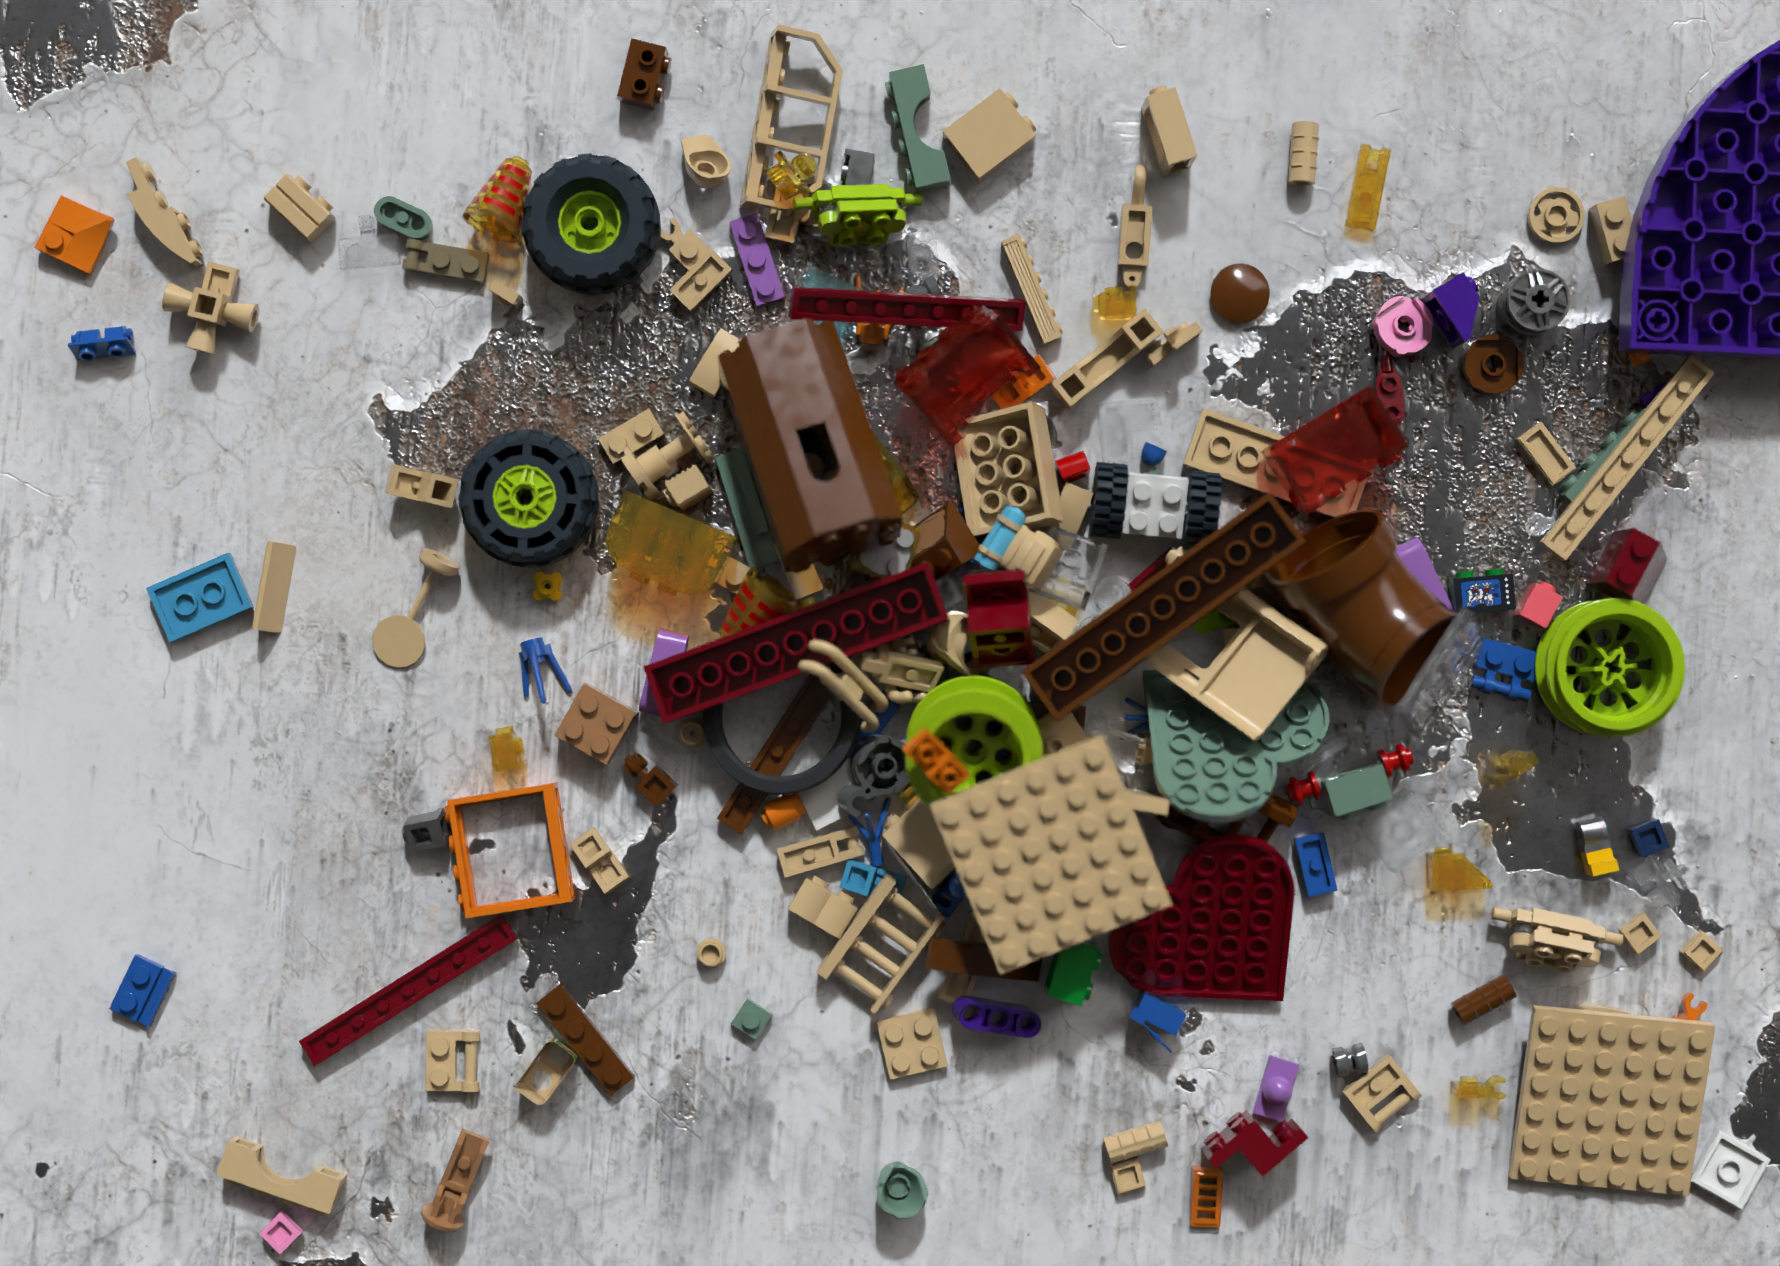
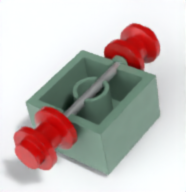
[1285,743,1414,820]

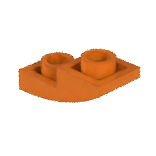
[902,727,970,795]

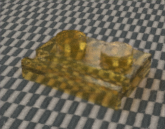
[1483,749,1540,787]

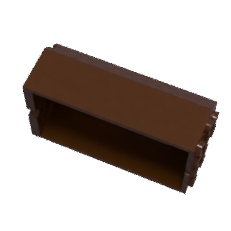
[718,318,903,573]

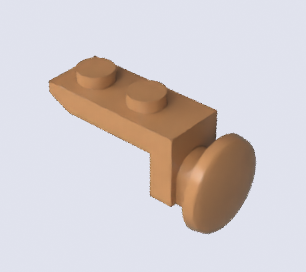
[421,1129,490,1232]

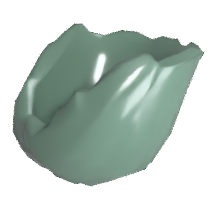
[876,1161,928,1219]

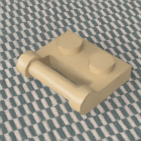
[425,1030,480,1092]
[1342,1054,1422,1133]

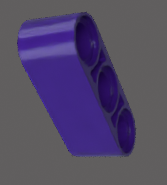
[952,996,1041,1038]

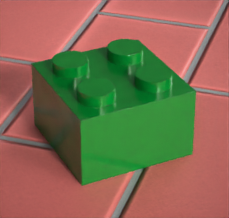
[1044,940,1103,1007]

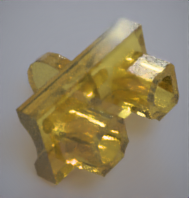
[766,150,817,201]

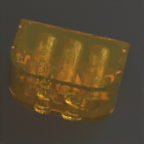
[606,490,739,596]

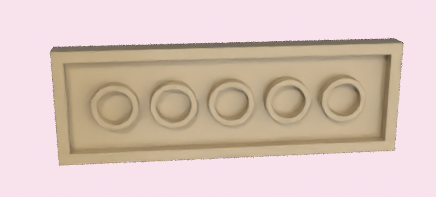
[1182,408,1371,518]

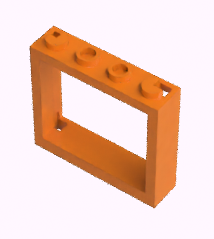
[445,782,576,918]

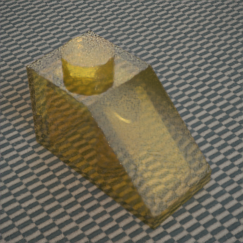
[1426,846,1493,891]

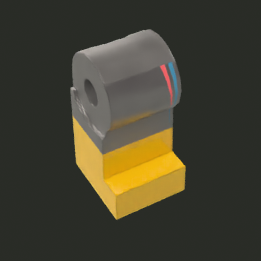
[1576,816,1620,877]

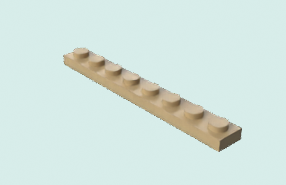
[1539,354,1715,561]

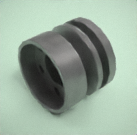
[1496,268,1571,338]

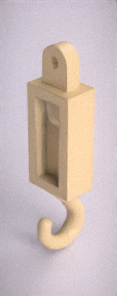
[1117,164,1153,288]

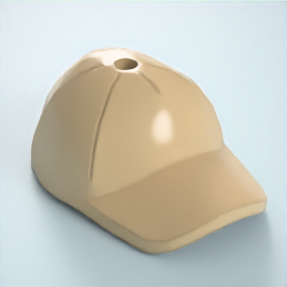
[681,135,731,189]

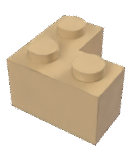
[1589,196,1632,266]

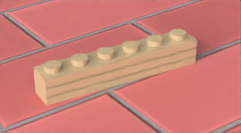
[1001,234,1063,346]

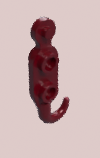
[1374,349,1415,451]

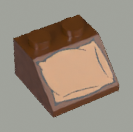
[910,500,979,581]

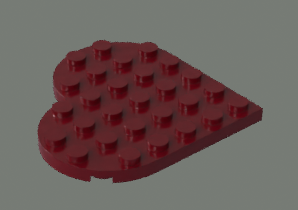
[1108,834,1295,1001]

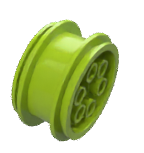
[1534,598,1685,737]

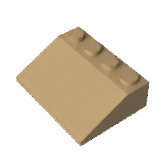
[950,401,1064,538]

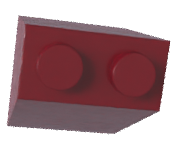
[1586,528,1668,604]

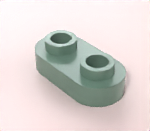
[374,196,433,240]

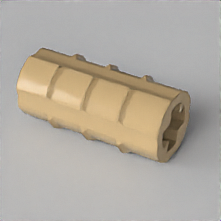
[1288,121,1319,186]
[1103,1120,1168,1164]

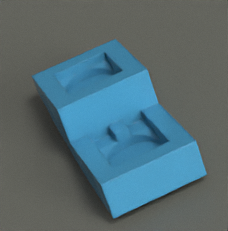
[839,859,907,903]

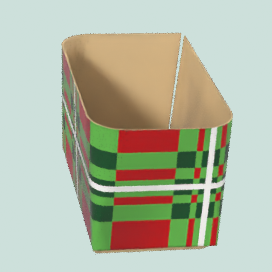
[514,1037,578,1105]

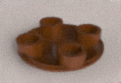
[1210,263,1270,323]

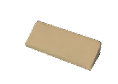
[252,541,296,633]

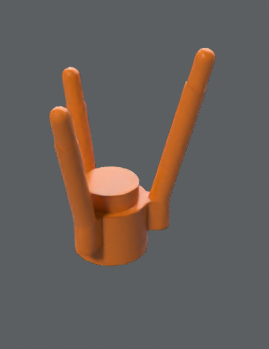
[855,275,905,346]

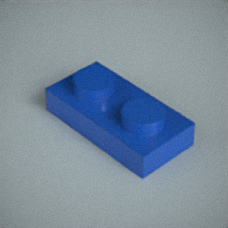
[1293,832,1338,897]

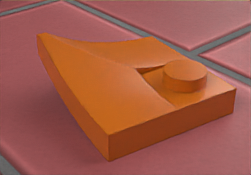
[34,195,115,276]

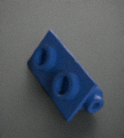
[68,326,136,361]

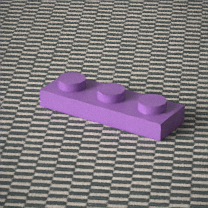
[729,213,785,308]

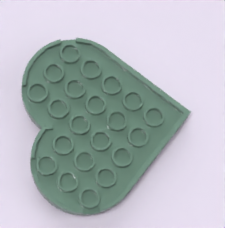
[1142,668,1329,822]

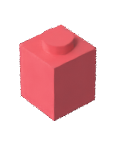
[1513,581,1563,629]

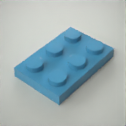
[146,553,254,643]

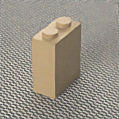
[942,88,1036,183]

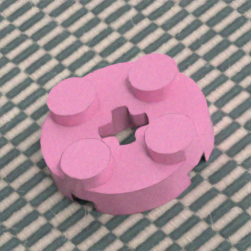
[1372,296,1434,357]

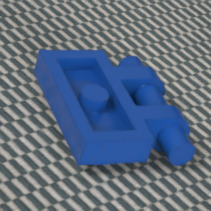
[1470,638,1536,702]

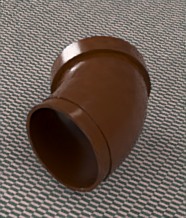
[1266,509,1462,708]

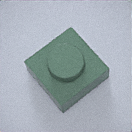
[731,998,772,1040]

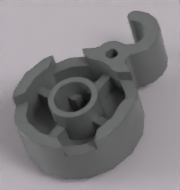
[838,734,909,817]

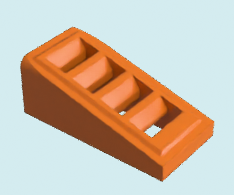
[1190,1166,1223,1227]

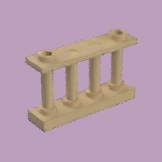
[817,872,946,1014]

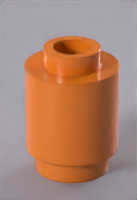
[761,793,807,831]

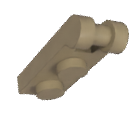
[402,238,490,284]

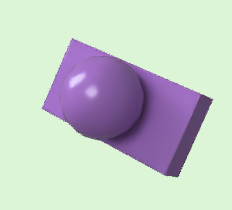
[1253,1055,1299,1122]

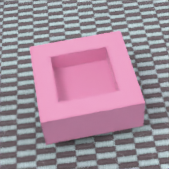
[259,1210,303,1254]

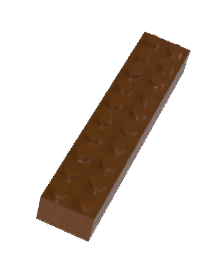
[1021,492,1306,722]

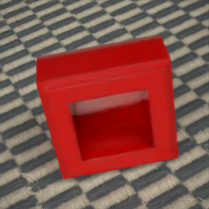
[1055,451,1091,485]

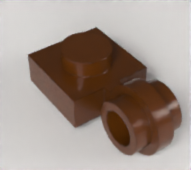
[623,752,678,808]

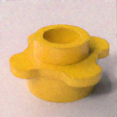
[533,571,563,601]

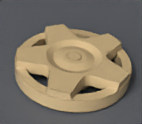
[1528,187,1585,244]

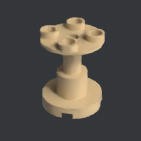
[618,411,714,502]

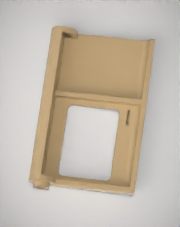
[1144,546,1329,741]

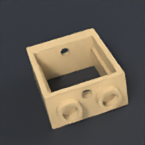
[1141,86,1198,176]

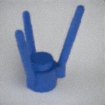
[519,637,572,704]

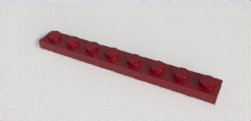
[789,287,1026,331]
[299,913,518,1066]

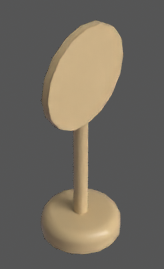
[372,548,460,668]

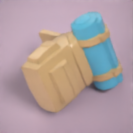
[973,506,1063,588]

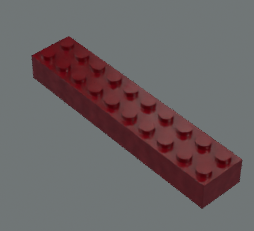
[643,562,950,724]

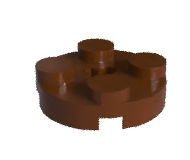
[1462,334,1524,395]

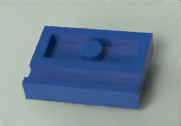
[109,954,177,1027]

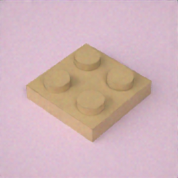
[876,1007,948,1080]

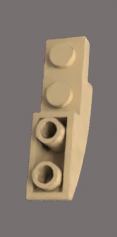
[126,157,204,268]

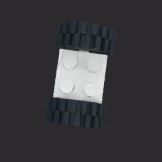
[1089,462,1222,546]

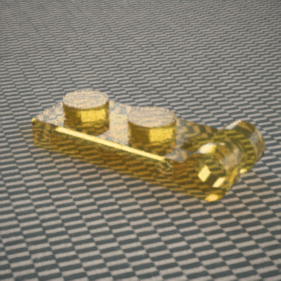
[1344,143,1391,231]

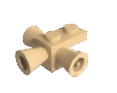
[162,261,259,355]

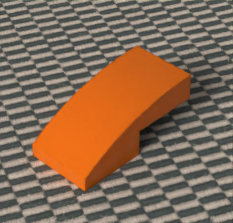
[988,354,1056,409]

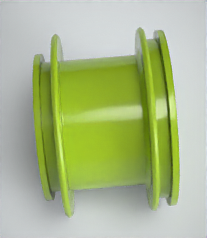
[905,675,1043,810]

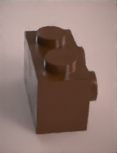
[617,38,672,111]

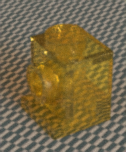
[1092,285,1137,320]
[488,726,528,772]

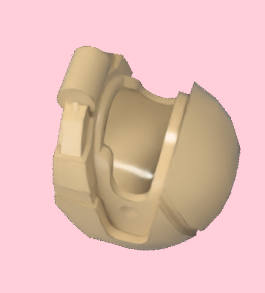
[927,611,988,676]

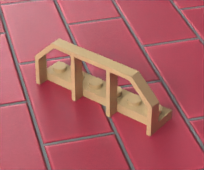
[739,24,843,212]

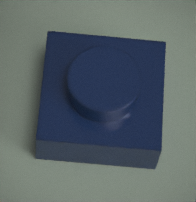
[1628,819,1670,858]

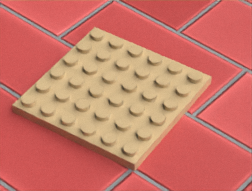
[930,734,1172,974]
[1508,1005,1716,1196]

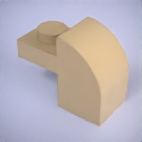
[385,464,459,508]

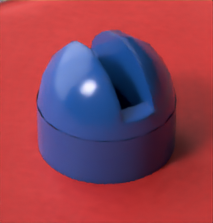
[1141,442,1167,466]

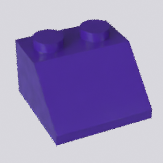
[1421,272,1480,349]

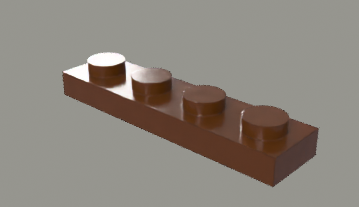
[536,983,635,1096]

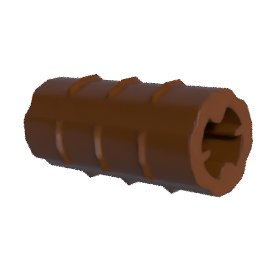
[1451,974,1517,1026]

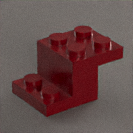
[963,570,1035,669]
[1201,1110,1309,1177]

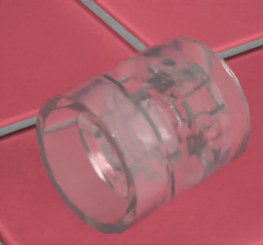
[1090,577,1131,614]

